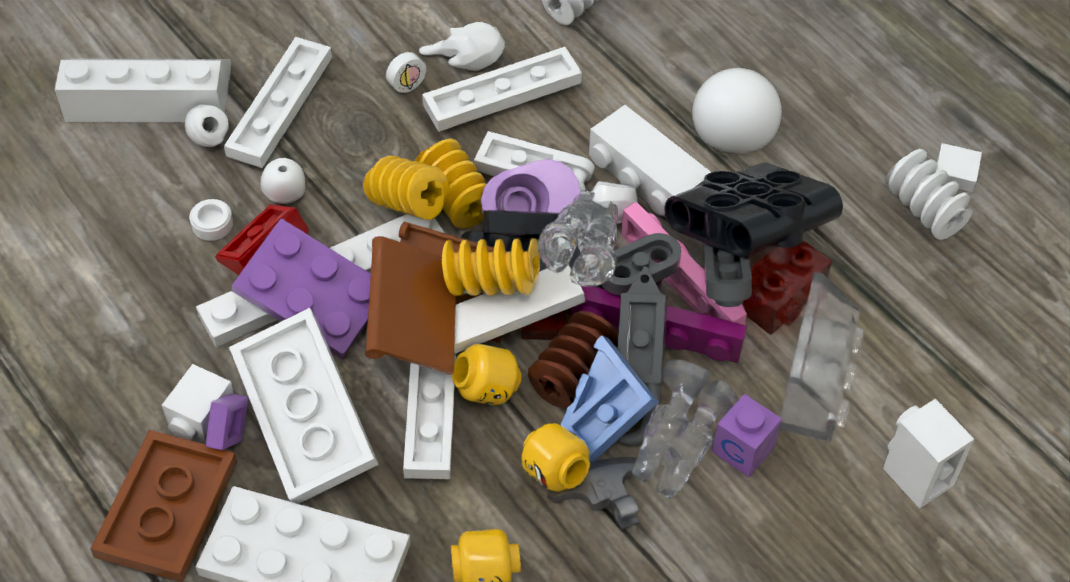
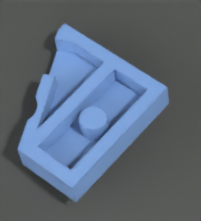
[561,336,659,462]

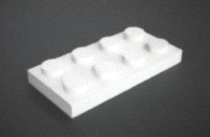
[229,308,379,504]
[196,486,411,582]

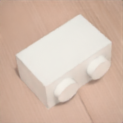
[883,399,974,509]

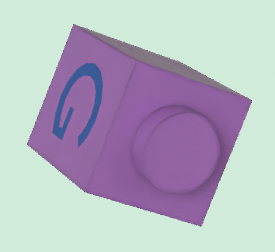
[712,394,782,477]

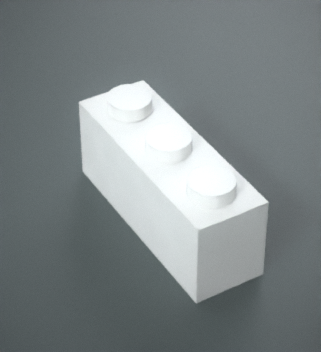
[589,105,711,218]

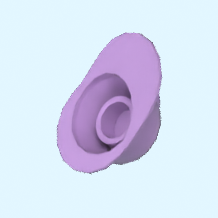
[481,159,581,236]

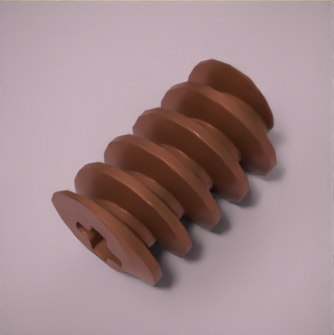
[528,311,619,408]

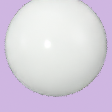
[692,68,782,154]

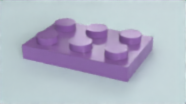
[232,218,371,360]

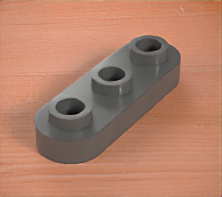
[704,244,752,307]

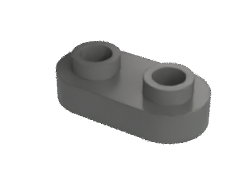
[600,233,681,296]

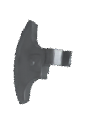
[547,457,645,529]

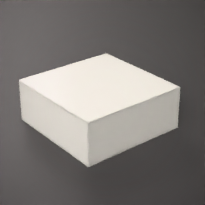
[935,143,982,192]

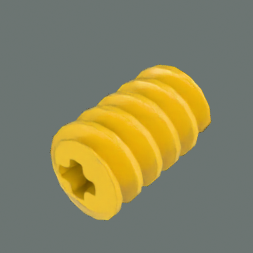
[415,138,487,229]
[362,155,449,220]
[442,238,540,296]

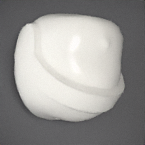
[185,104,229,147]
[260,158,305,204]

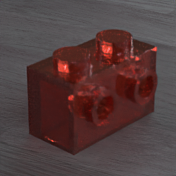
[742,240,832,335]

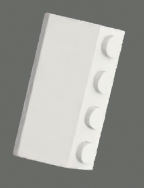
[54,59,231,122]

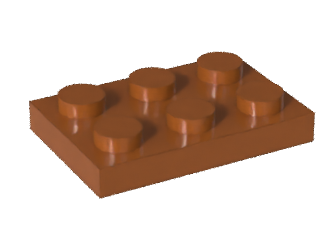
[90,430,237,582]

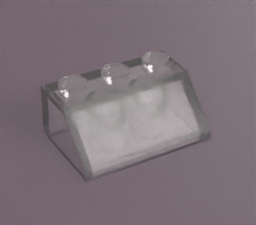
[780,272,865,442]

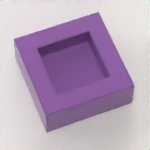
[206,393,248,450]

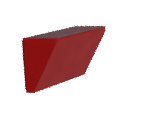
[215,204,309,275]

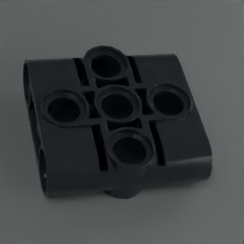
[664,162,843,258]

